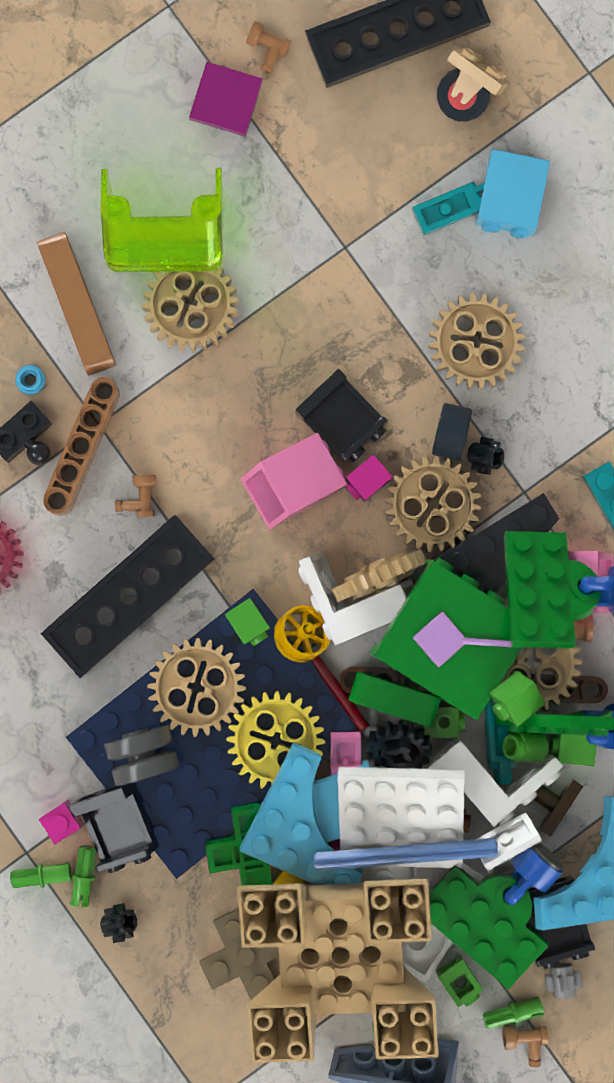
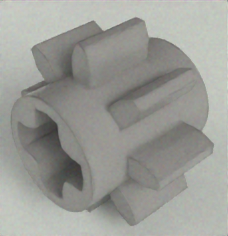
[544,963,583,999]

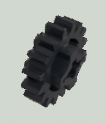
[366,720,432,769]

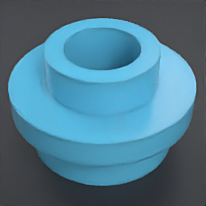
[15,365,46,395]

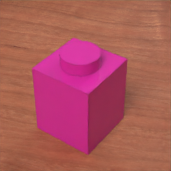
[345,454,393,502]
[38,799,85,845]

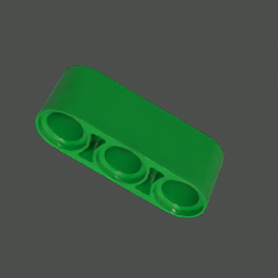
[348,671,441,727]

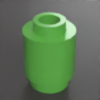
[503,732,549,762]

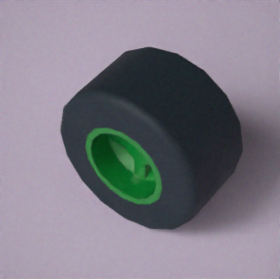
[432,403,472,461]

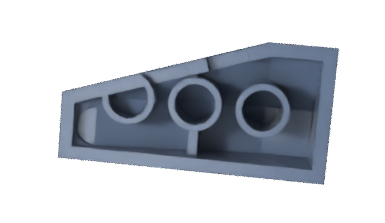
[328,1038,459,1083]

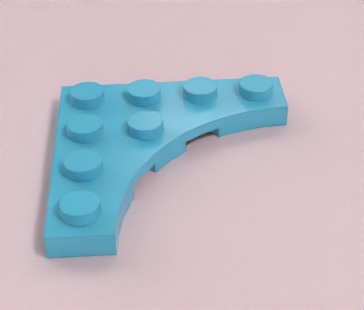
[240,742,363,885]
[534,795,614,930]

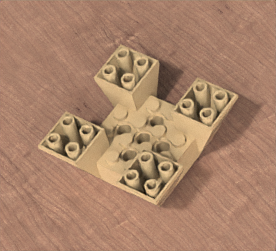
[237,879,439,1063]

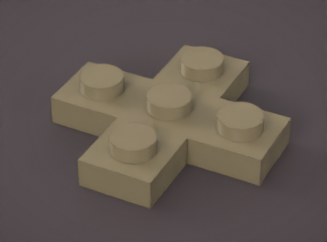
[199,908,279,1000]

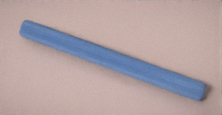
[314,838,498,871]

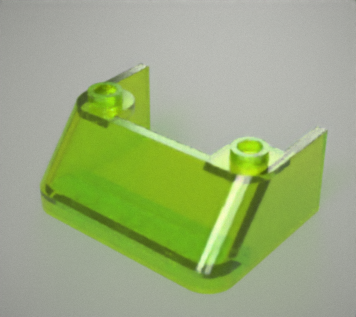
[100,168,224,272]

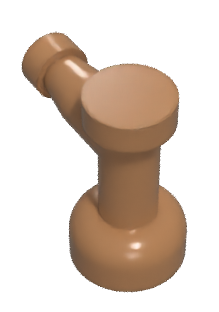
[246,21,291,74]
[115,475,156,517]
[502,1025,548,1068]

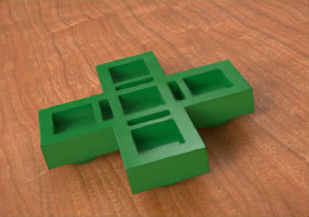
[204,802,272,886]

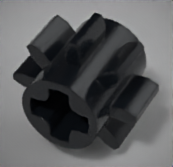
[467,436,504,475]
[100,903,138,943]

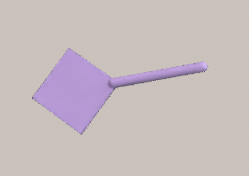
[412,612,521,668]

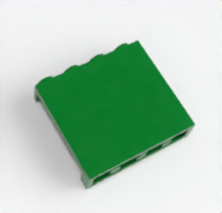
[368,558,522,721]

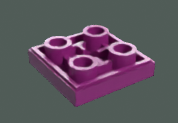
[189,62,263,137]

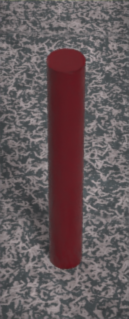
[311,655,370,733]

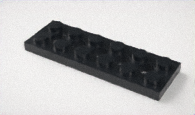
[305,0,491,88]
[40,515,215,678]

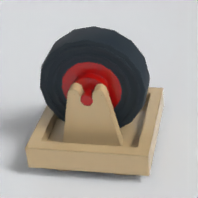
[437,48,510,122]

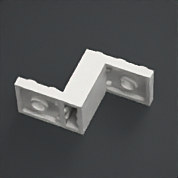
[299,551,414,645]
[422,738,563,827]

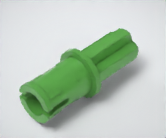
[70,845,96,908]
[10,862,72,888]
[483,997,544,1029]

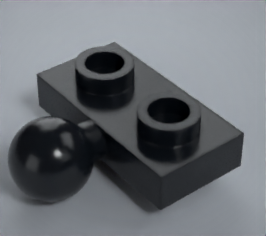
[0,401,52,465]

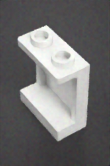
[477,812,542,875]

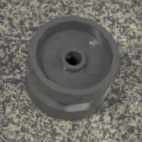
[104,725,180,786]

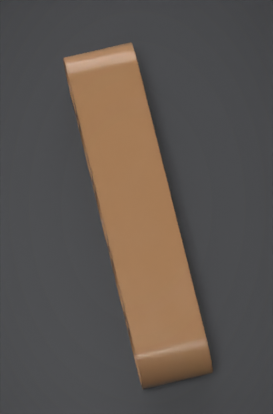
[37,231,116,376]
[43,377,120,516]

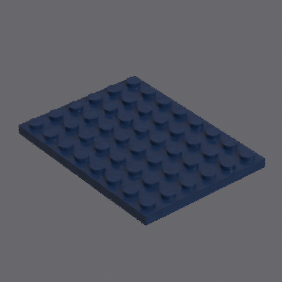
[66,589,359,879]

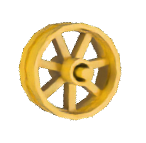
[274,605,331,663]

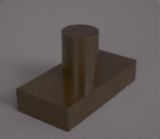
[533,778,584,837]

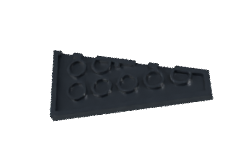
[398,493,560,595]

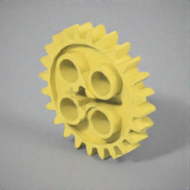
[226,691,325,788]

